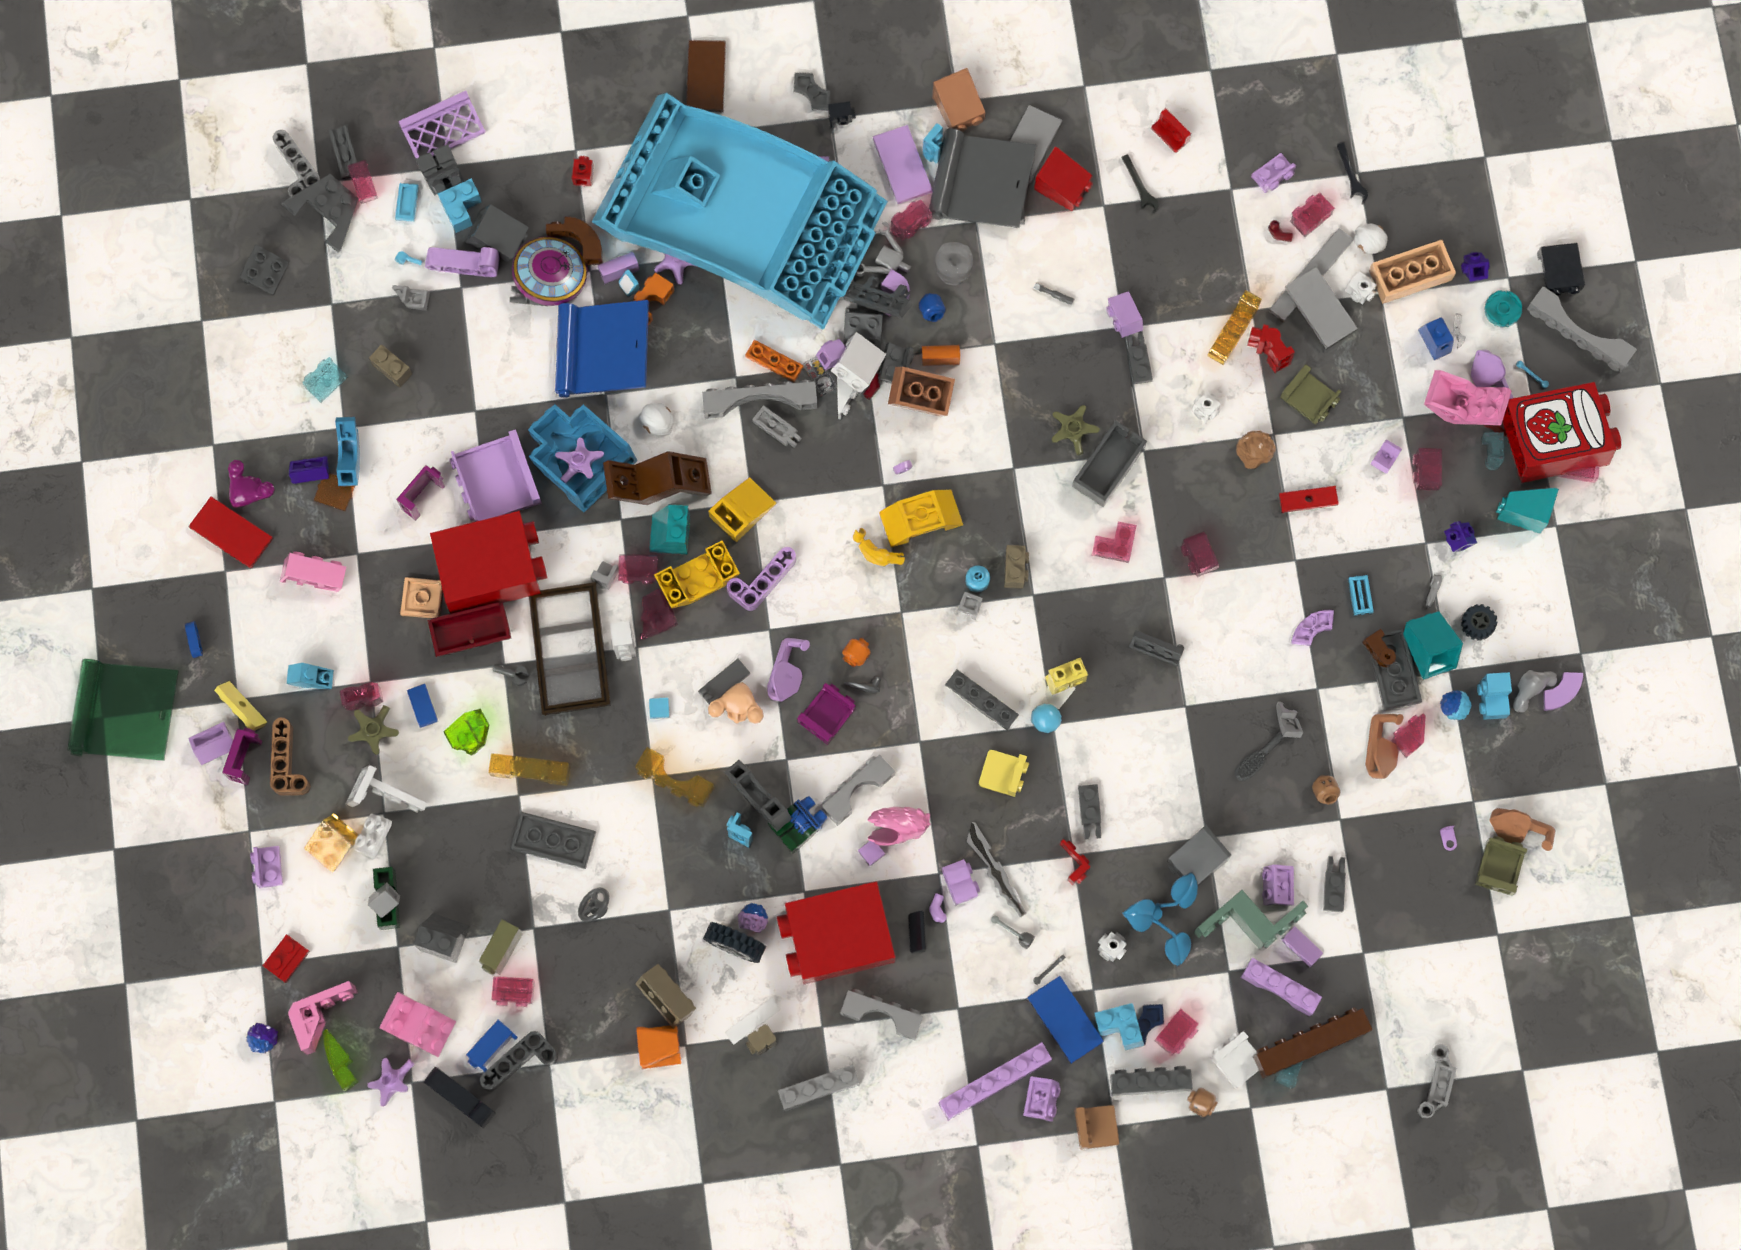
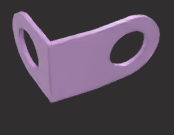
[1440,826,1457,851]

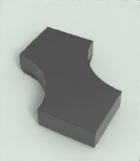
[794,73,831,111]

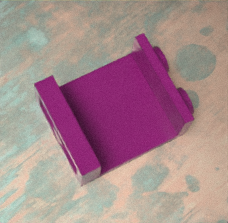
[396,465,445,521]

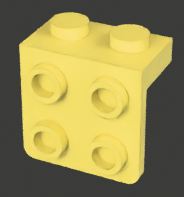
[979,750,1029,797]

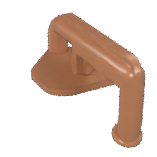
[1365,714,1403,779]
[1490,808,1556,851]

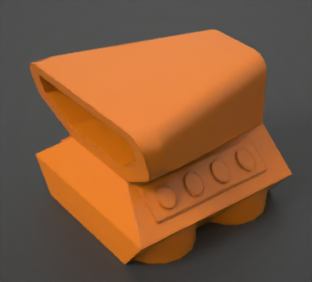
[636,1025,681,1069]

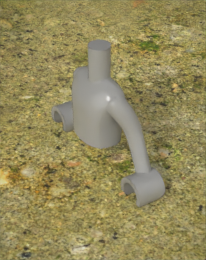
[856,222,911,276]

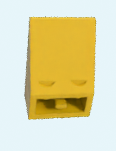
[708,477,777,543]

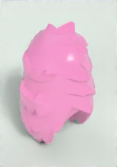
[868,807,931,846]

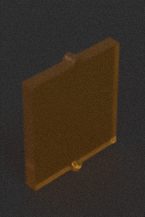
[314,473,355,511]

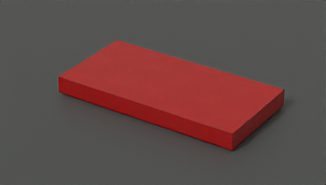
[188,496,273,569]

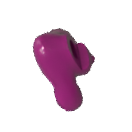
[228,460,275,507]

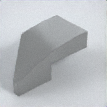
[392,285,430,310]

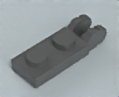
[1126,331,1153,384]
[1078,784,1101,839]
[1323,856,1346,912]

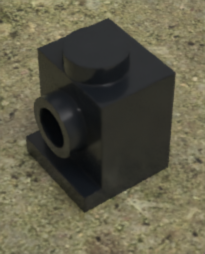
[828,101,856,128]

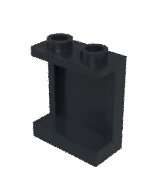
[1537,243,1585,296]

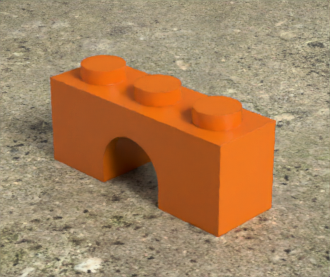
[633,272,675,326]

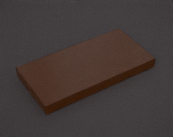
[687,40,726,112]

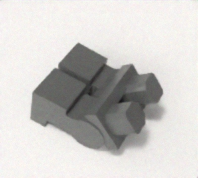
[415,144,464,196]

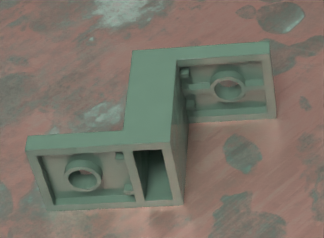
[1194,890,1308,949]

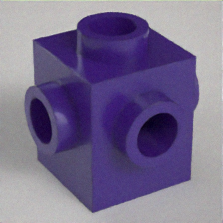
[1461,252,1490,282]
[1444,521,1477,552]

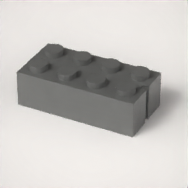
[1072,420,1147,507]

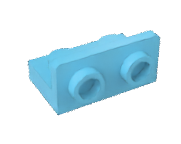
[923,123,943,164]
[726,812,753,848]

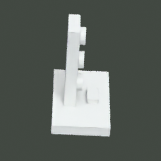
[346,765,427,813]

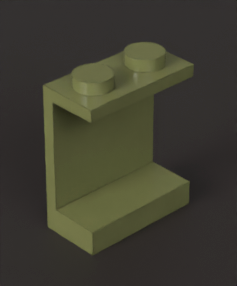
[1280,364,1342,425]

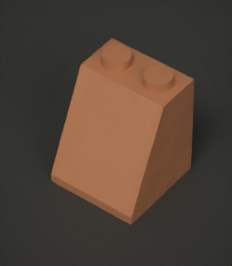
[933,68,986,132]

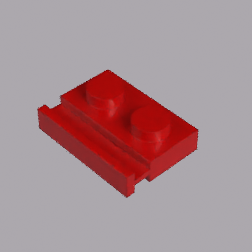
[262,934,310,983]

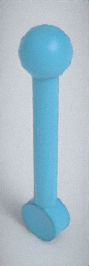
[1516,361,1549,389]

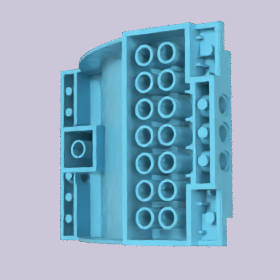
[592,93,888,330]

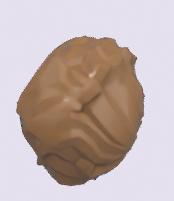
[1236,431,1276,469]

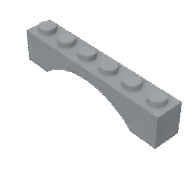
[1527,286,1637,372]
[702,380,817,419]

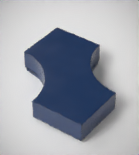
[1138,1004,1164,1045]

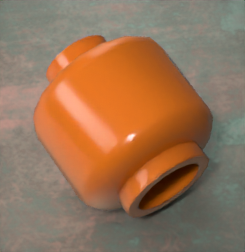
[842,638,871,667]

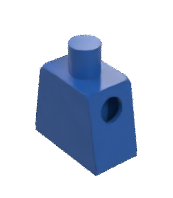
[1418,317,1454,361]

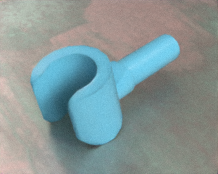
[395,251,422,265]

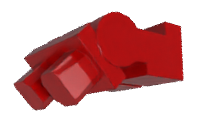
[1247,324,1295,373]

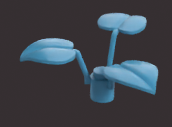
[1123,873,1198,966]

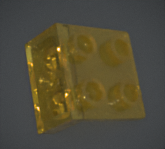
[304,814,358,872]

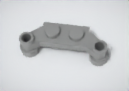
[1418,1044,1457,1118]

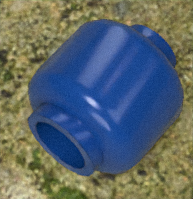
[918,293,946,322]

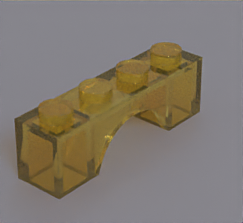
[635,747,715,807]
[488,753,570,786]

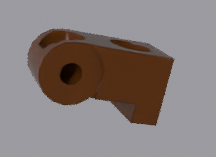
[1362,629,1396,668]

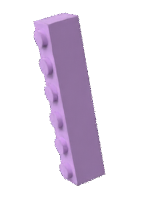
[938,1043,1052,1121]

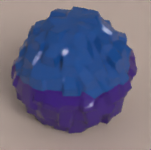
[246,1023,278,1053]

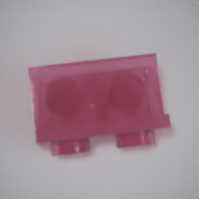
[618,554,658,584]

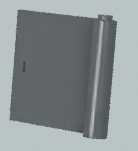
[928,128,1036,228]

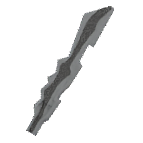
[967,822,1027,917]

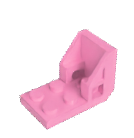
[1424,370,1512,425]
[288,981,358,1055]

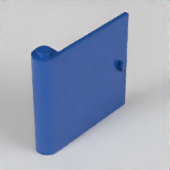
[555,300,649,397]

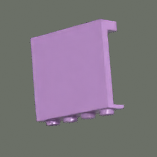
[449,429,541,522]

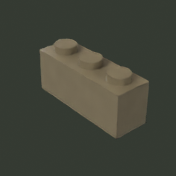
[636,964,696,1029]

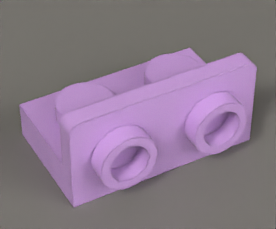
[1251,153,1296,193]
[250,846,283,888]
[1262,864,1294,906]
[1023,1077,1060,1122]

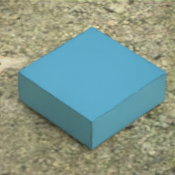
[649,698,670,719]

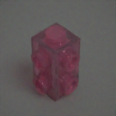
[890,199,932,241]

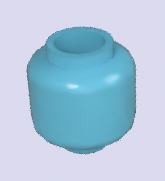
[965,565,990,592]

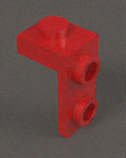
[1060,839,1090,886]

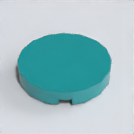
[1484,290,1522,327]

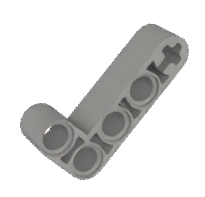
[273,130,320,197]

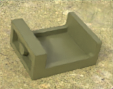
[1475,836,1528,896]

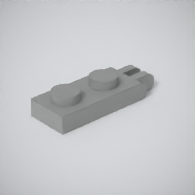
[752,405,802,448]

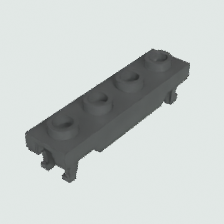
[945,669,1019,731]

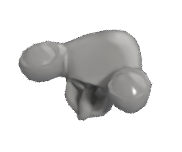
[1513,670,1557,713]

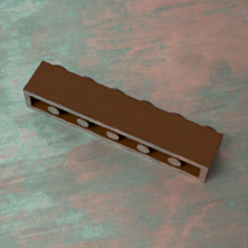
[1253,1007,1373,1078]

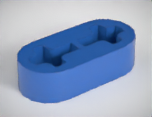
[185,621,203,658]

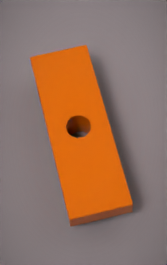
[745,340,804,383]

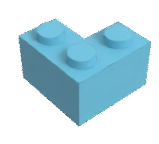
[438,178,482,233]
[1477,672,1512,720]
[1094,1003,1144,1051]

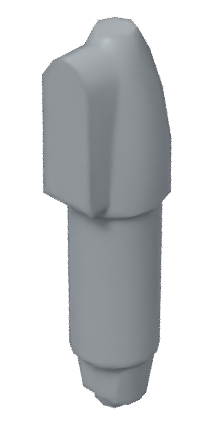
[1426,574,1442,608]

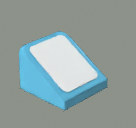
[619,269,640,297]

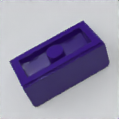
[289,456,329,484]

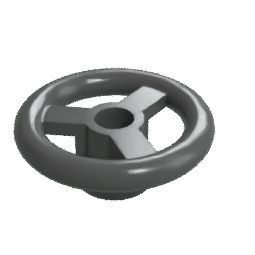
[578,887,610,922]

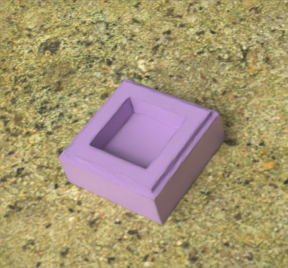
[858,841,885,866]

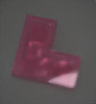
[1092,521,1137,563]

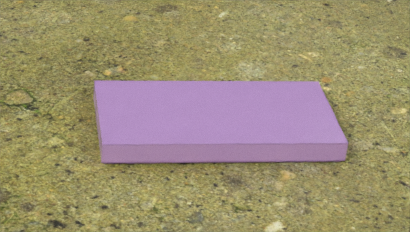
[873,125,933,204]

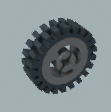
[703,922,766,963]

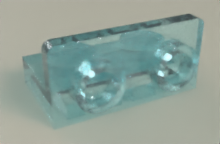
[303,357,348,403]

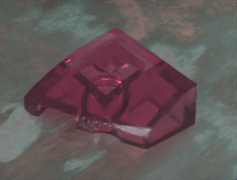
[640,589,678,639]

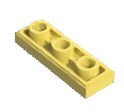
[214,681,267,731]

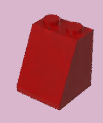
[1034,147,1093,212]

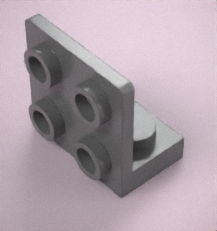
[843,308,883,349]

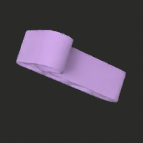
[425,247,500,277]
[727,547,796,611]

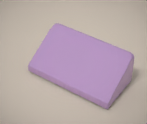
[1281,926,1323,967]

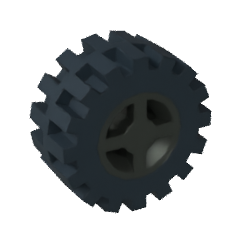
[1461,604,1498,641]

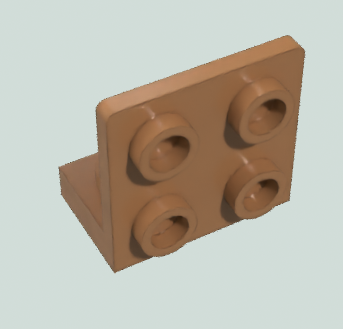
[1075,1105,1119,1150]

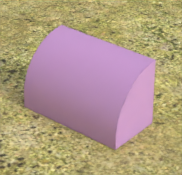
[597,252,639,284]
[188,722,233,765]

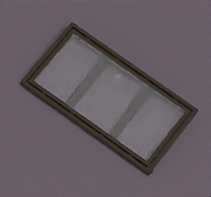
[529,582,611,716]

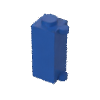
[466,1019,518,1072]

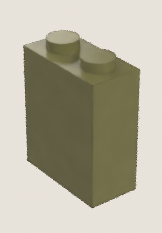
[479,919,523,976]

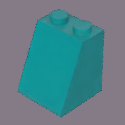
[1496,488,1559,534]
[649,505,690,555]
[1403,611,1463,679]

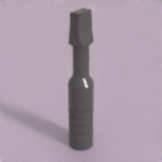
[1034,283,1074,306]

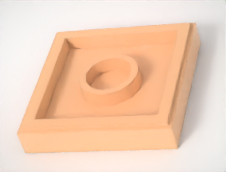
[400,577,443,618]

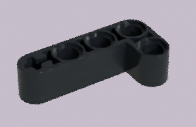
[423,1066,496,1129]

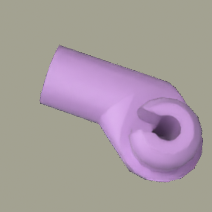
[929,893,947,923]

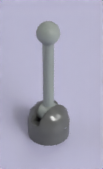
[991,916,1035,950]

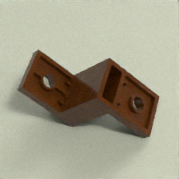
[603,451,712,505]

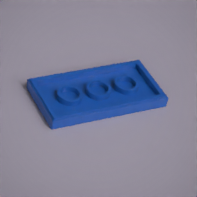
[1027,976,1104,1064]

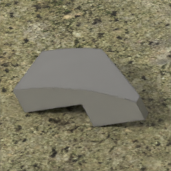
[1276,701,1303,738]

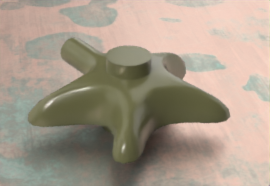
[1052,405,1100,455]
[348,705,399,755]

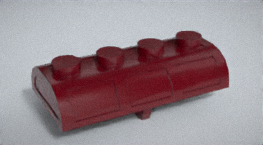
[427,602,512,657]

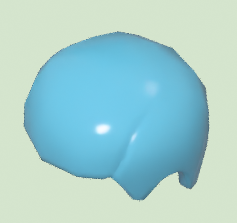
[1031,704,1062,733]

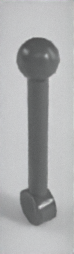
[1033,955,1066,985]

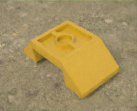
[879,490,963,548]
[654,541,740,609]

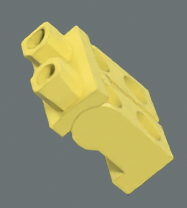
[1045,657,1088,695]

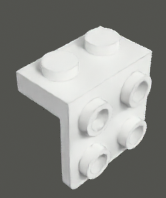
[353,814,392,859]
[1211,1031,1259,1088]

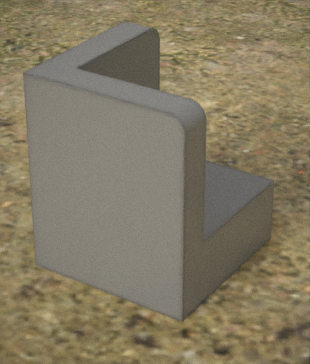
[591,561,619,590]
[958,592,983,620]
[368,882,400,918]

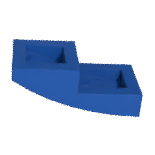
[407,684,438,728]

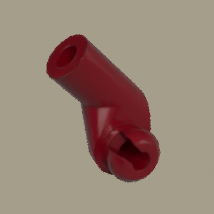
[1268,220,1293,242]
[863,373,880,400]

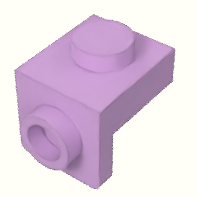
[1371,440,1402,474]

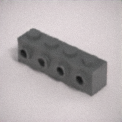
[1110,1066,1193,1096]

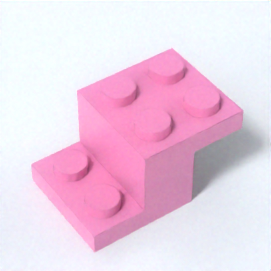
[379,992,456,1057]

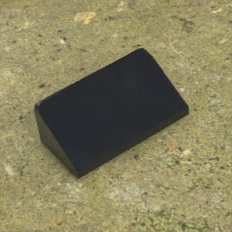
[908,911,926,953]

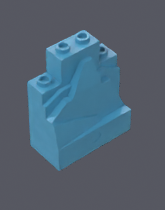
[528,404,638,513]

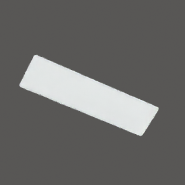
[725,997,781,1045]

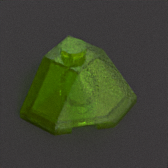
[443,708,490,755]

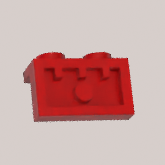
[1151,108,1191,153]

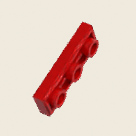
[1279,486,1339,513]

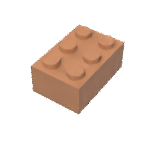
[888,367,955,417]

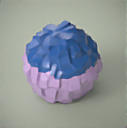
[738,903,768,933]

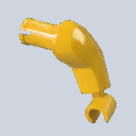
[853,528,905,567]

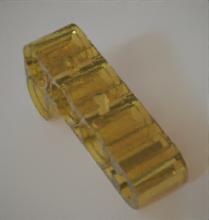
[1207,290,1262,365]

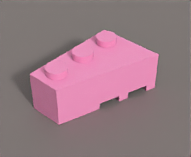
[280,552,346,592]

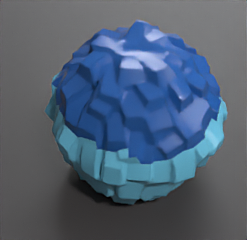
[1440,690,1472,720]

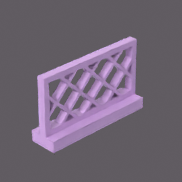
[399,91,486,158]

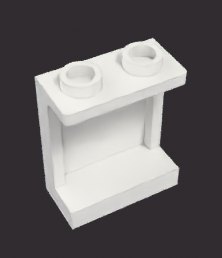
[831,332,886,393]

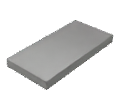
[1010,105,1062,185]
[1284,267,1358,349]

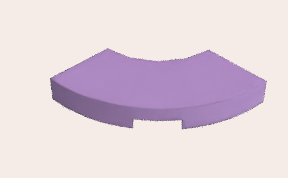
[1291,610,1334,646]
[1544,672,1583,711]

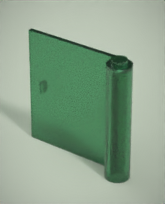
[67,659,179,761]

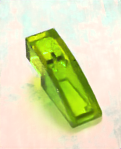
[323,1029,359,1092]

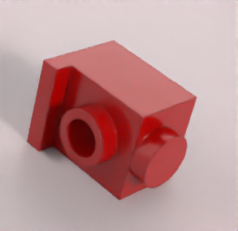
[572,156,594,186]

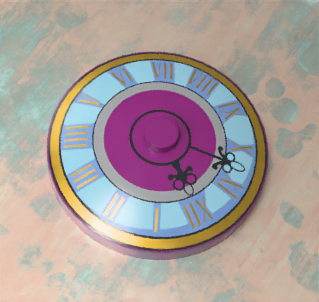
[512,237,587,306]

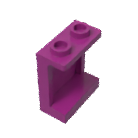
[797,683,856,745]
[222,728,262,785]

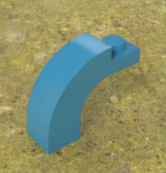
[335,417,360,486]

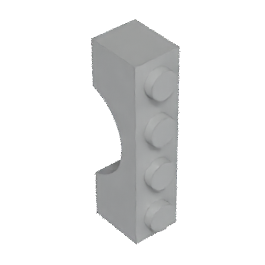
[822,755,895,826]
[840,989,923,1040]
[778,1065,860,1111]

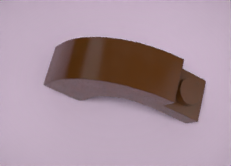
[546,217,603,265]

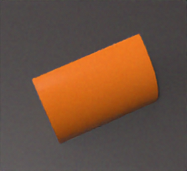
[921,345,960,366]

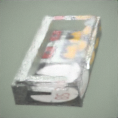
[803,356,837,396]

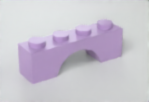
[1240,958,1322,1017]

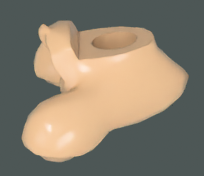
[708,682,764,724]

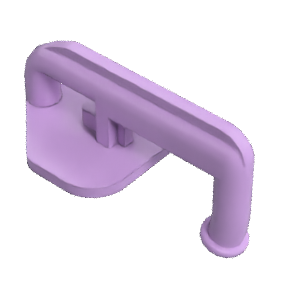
[1471,350,1513,399]
[767,638,810,701]

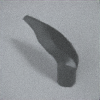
[844,676,881,693]

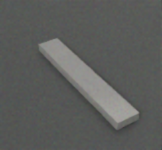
[1269,228,1353,323]

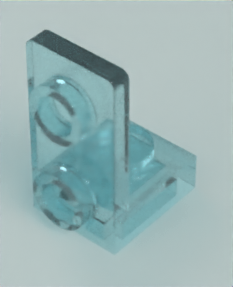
[1274,1061,1303,1089]

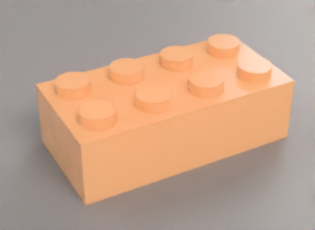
[1369,240,1456,304]

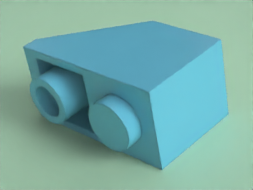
[287,663,334,689]

